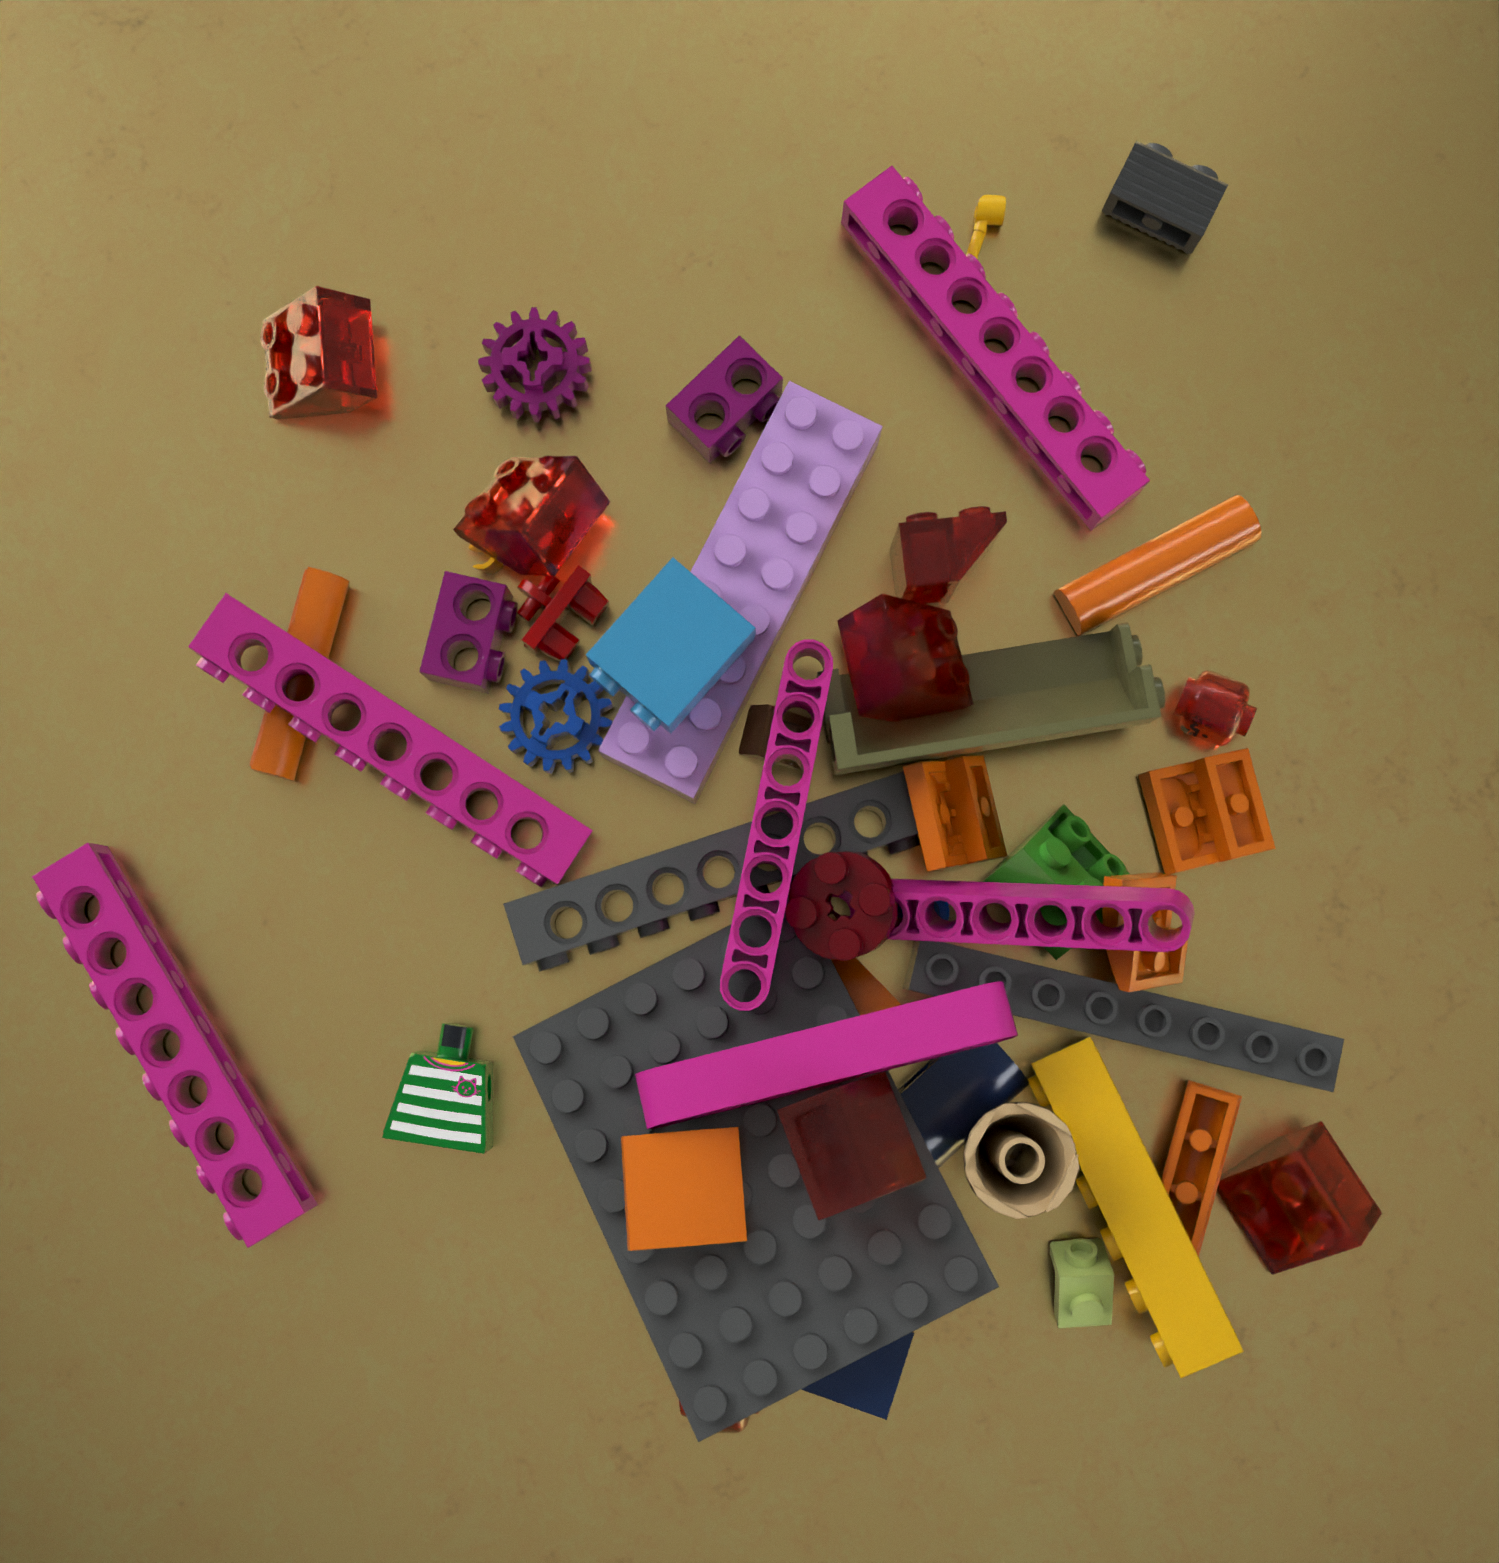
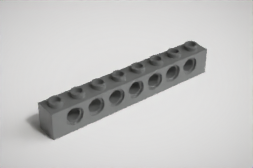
[503,771,920,972]
[903,941,1344,1092]

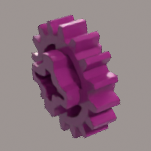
[478,307,592,423]

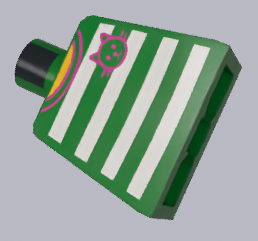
[382,1023,493,1154]

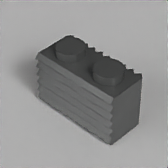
[1102,141,1228,254]

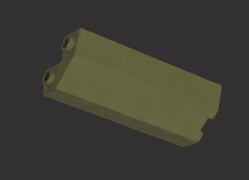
[816,622,1165,775]

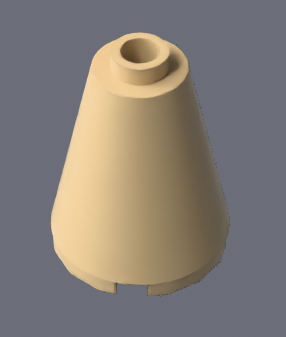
[963,1102,1079,1219]

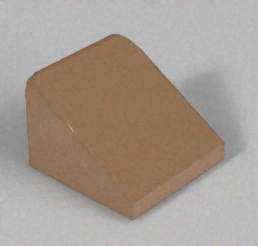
[739,704,812,769]

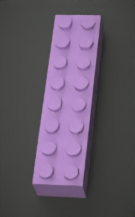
[598,381,883,804]

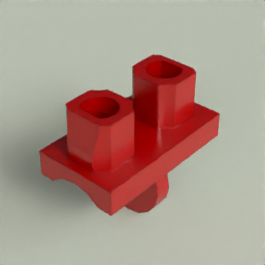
[516,565,609,662]

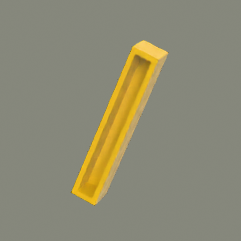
[1028,1037,1244,1378]

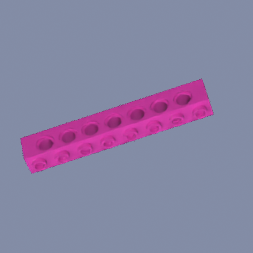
[841,165,1150,531]
[188,593,593,888]
[32,843,318,1248]

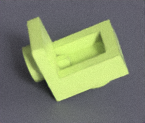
[1050,1238,1114,1328]

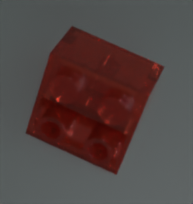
[260,286,378,419]
[453,455,610,576]
[890,506,1007,609]
[837,593,974,722]
[777,1072,927,1221]
[1217,1121,1382,1275]

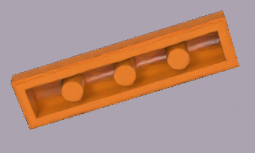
[1054,495,1261,636]
[249,566,350,781]
[1161,1080,1242,1256]

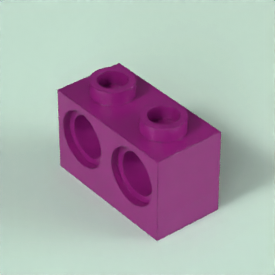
[665,335,783,463]
[419,571,518,694]

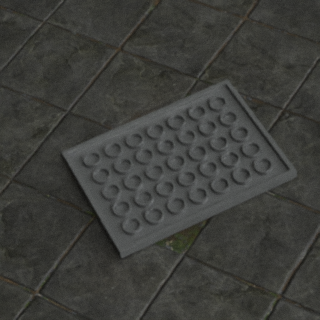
[513,895,999,1442]

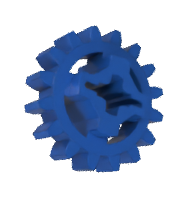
[499,659,613,774]

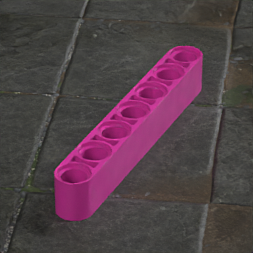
[720,639,833,1011]
[830,879,1195,952]
[635,981,1018,1129]

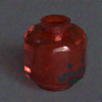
[1173,670,1257,746]

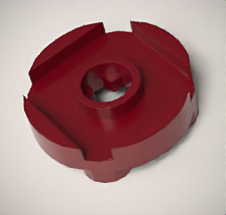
[785,851,897,961]

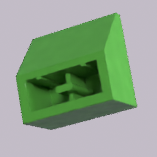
[983,804,1130,960]

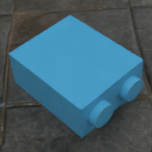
[586,557,756,734]

